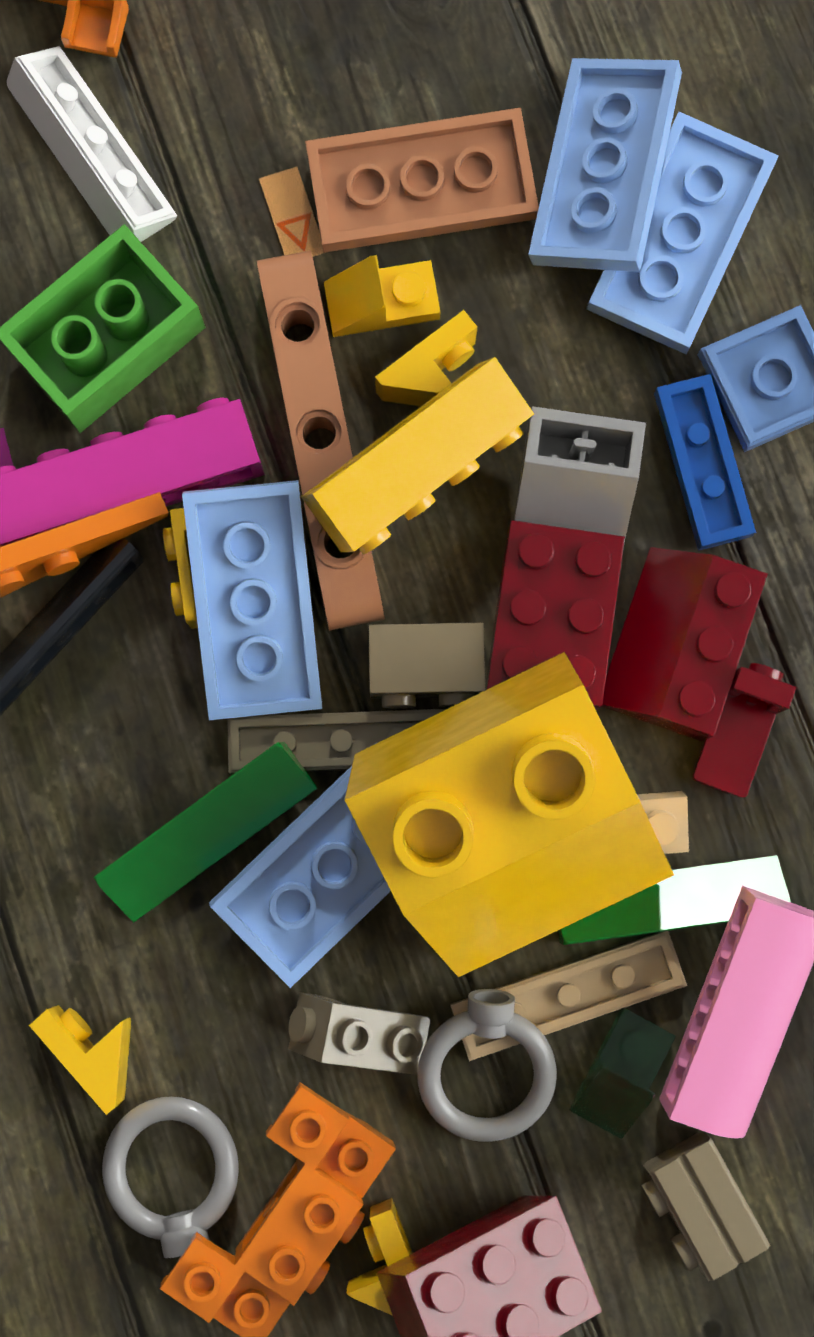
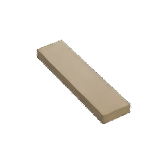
[450,931,687,1061]

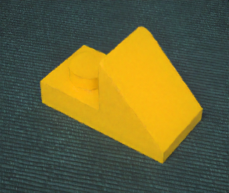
[324,255,441,337]
[375,310,477,406]
[29,1005,131,1115]
[346,1198,413,1316]

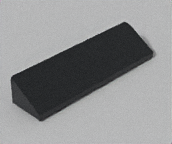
[0,538,144,716]

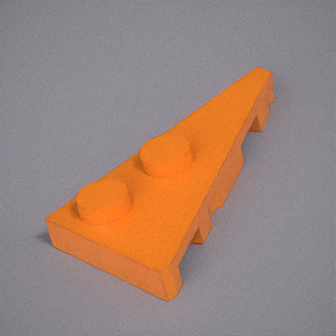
[0,492,169,598]

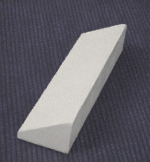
[7,46,177,242]

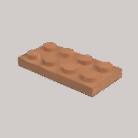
[305,108,539,253]

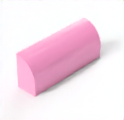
[659,885,814,1138]

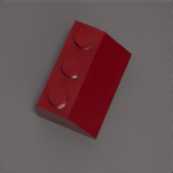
[602,547,768,742]

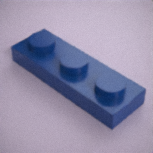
[654,374,756,551]

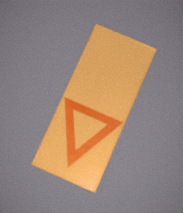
[259,167,326,257]

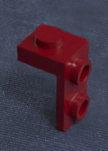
[692,663,797,798]

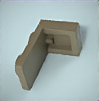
[288,992,430,1075]

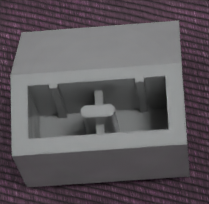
[514,406,646,542]

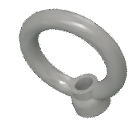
[417,989,557,1142]
[102,1097,239,1258]

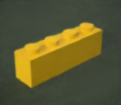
[301,357,534,555]

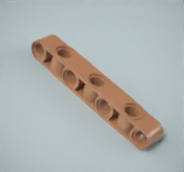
[257,250,385,630]

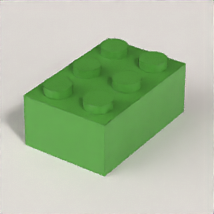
[0,224,206,433]

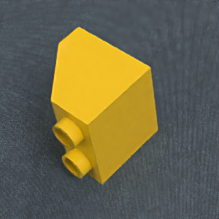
[344,652,674,977]

